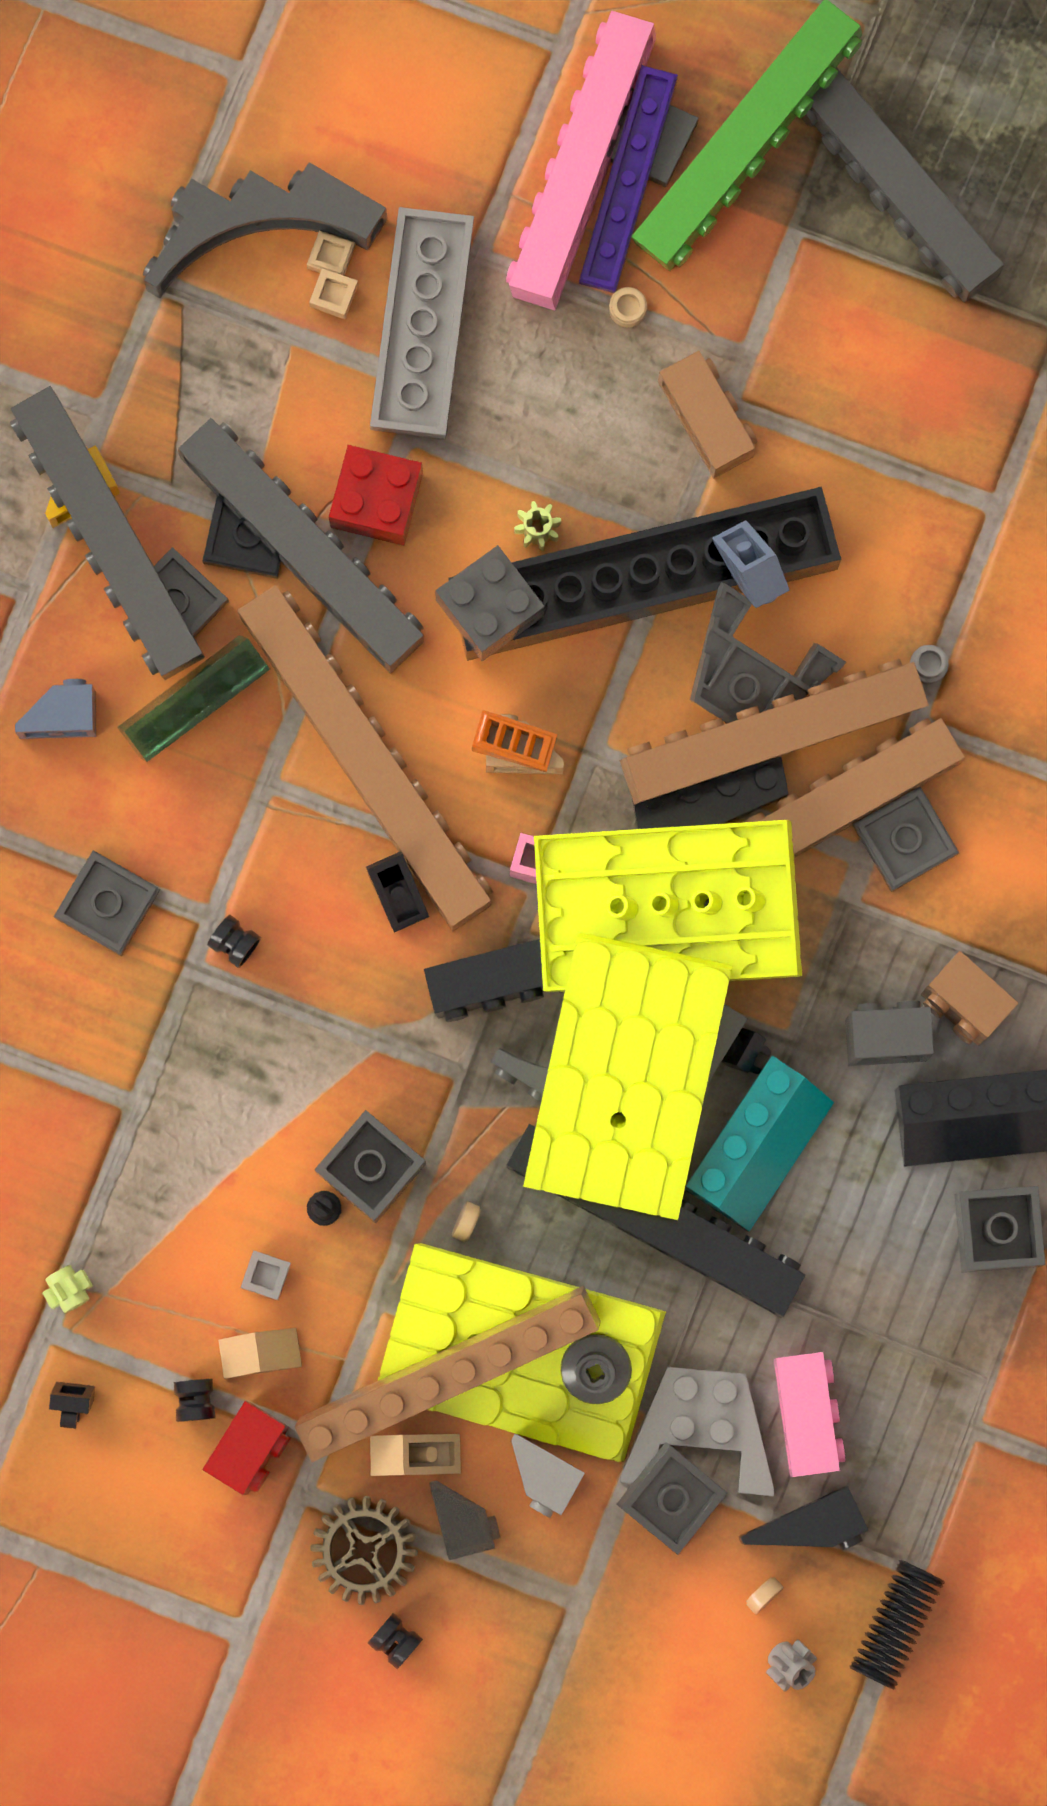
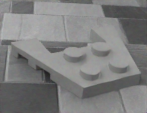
[620,1367,774,1496]

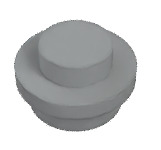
[910,645,948,684]

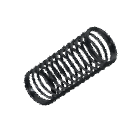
[849,1560,945,1690]

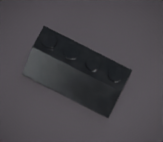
[894,1070,1047,1167]

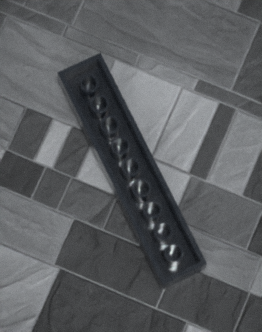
[448,487,841,661]

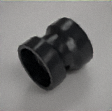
[207,914,261,968]
[173,1379,216,1422]
[368,1613,423,1669]

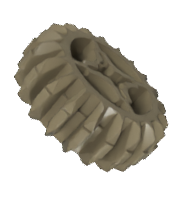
[310,1496,418,1605]

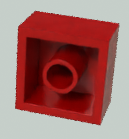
[329,445,423,546]
[202,1401,291,1495]

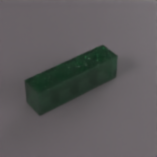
[117,635,270,762]

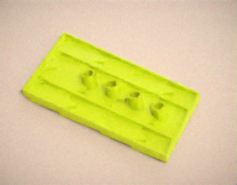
[534,820,802,992]
[523,932,732,1220]
[378,1243,666,1462]

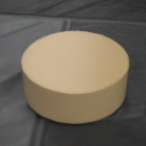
[609,287,647,328]
[451,1201,481,1242]
[746,1577,784,1615]

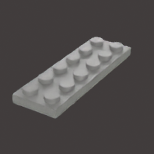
[370,207,474,439]

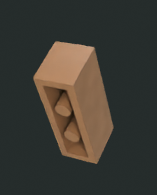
[658,351,757,479]

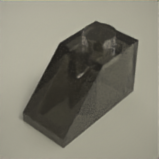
[429,1480,501,1560]

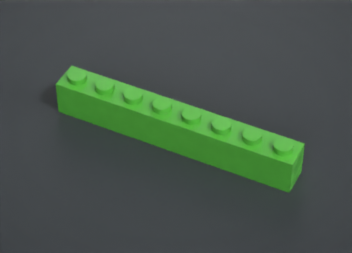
[631,0,863,271]

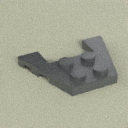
[690,582,846,723]

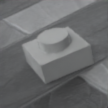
[241,1250,291,1301]

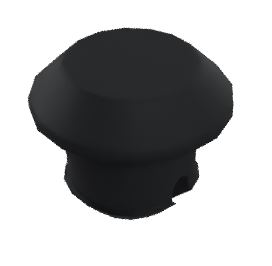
[307,1191,342,1226]

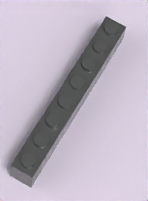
[802,67,1004,303]
[10,386,205,680]
[178,418,424,674]

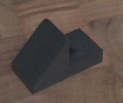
[366,851,429,933]

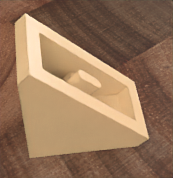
[218,1328,302,1379]

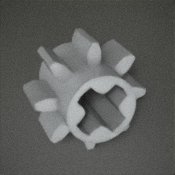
[766,1639,817,1692]

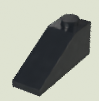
[738,1486,868,1550]

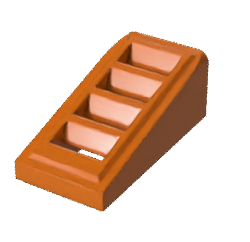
[472,710,557,772]

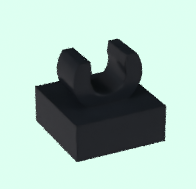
[722,1028,771,1074]
[49,1382,95,1429]

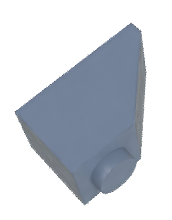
[712,520,790,608]
[15,679,97,739]

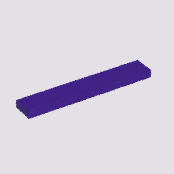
[579,65,678,293]

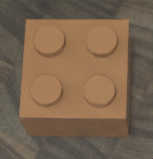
[921,951,1019,1046]

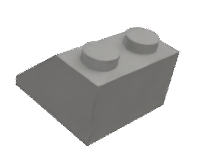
[511,1433,585,1518]

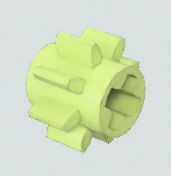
[514,501,561,551]
[42,1265,93,1314]

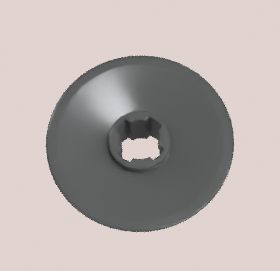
[561,1334,632,1404]

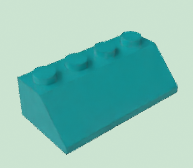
[685,1056,834,1232]

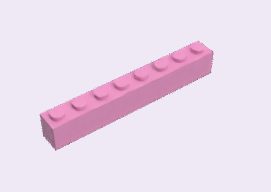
[506,11,656,311]

